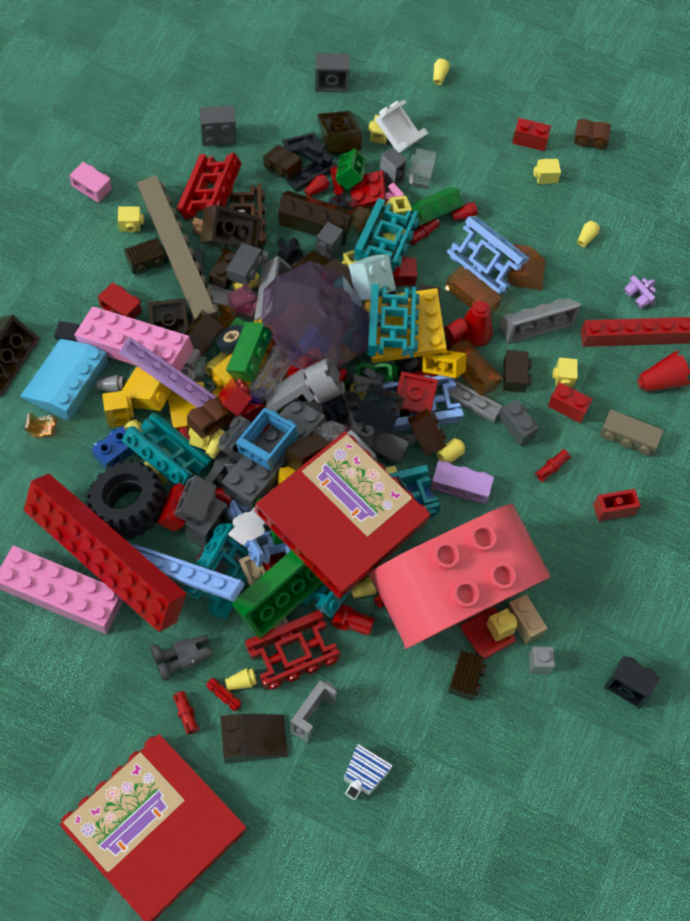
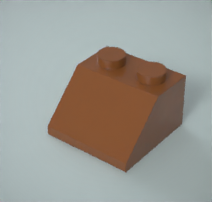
[507,244,546,291]

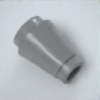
[97,375,126,392]

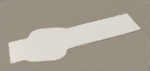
[228,488,274,545]

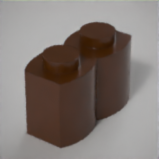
[574,119,611,149]
[187,398,233,438]

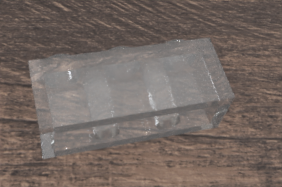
[248,343,298,402]

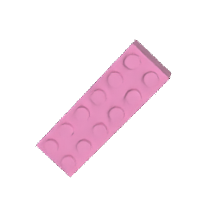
[74,306,194,372]
[0,545,124,634]

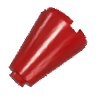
[462,301,493,347]
[637,351,690,392]

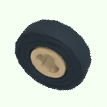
[216,325,243,354]

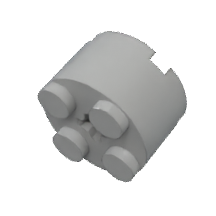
[304,358,345,404]

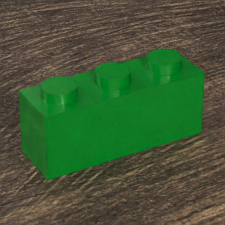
[410,187,464,226]
[226,322,273,382]

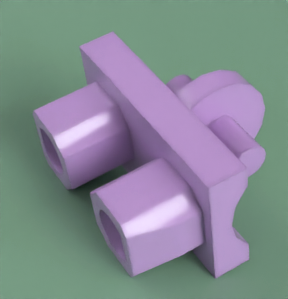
[624,275,657,309]

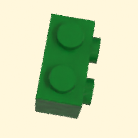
[336,148,366,190]

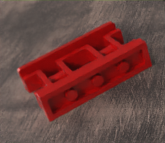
[177,152,242,220]
[245,610,340,690]

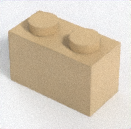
[507,594,547,645]

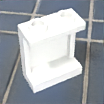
[375,100,428,153]

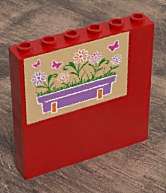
[254,431,430,599]
[59,734,247,921]

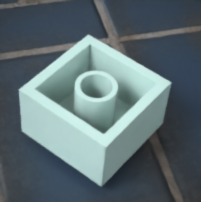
[349,254,396,300]

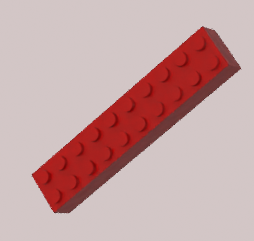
[24,473,187,632]

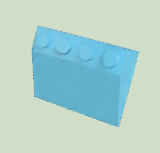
[20,339,109,421]

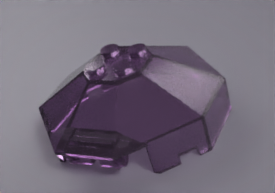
[261,261,370,370]

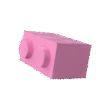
[69,162,112,203]

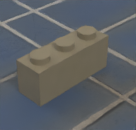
[599,409,663,456]

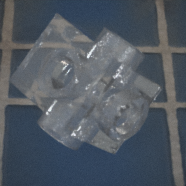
[314,420,345,442]

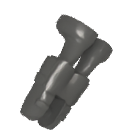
[150,635,214,681]

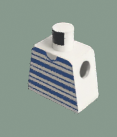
[344,744,392,801]

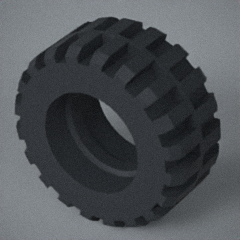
[87,461,167,539]

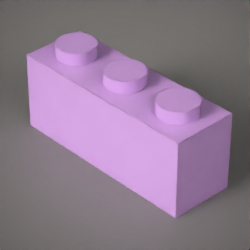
[431,461,494,504]

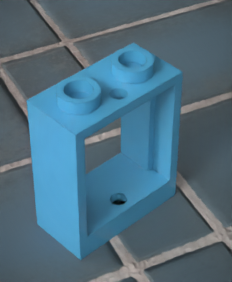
[236,408,299,471]

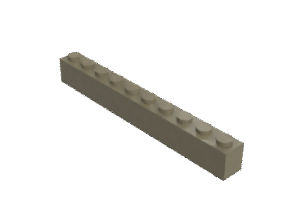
[137,175,220,321]

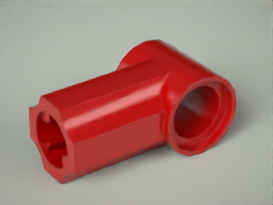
[444,318,468,351]
[331,604,375,636]

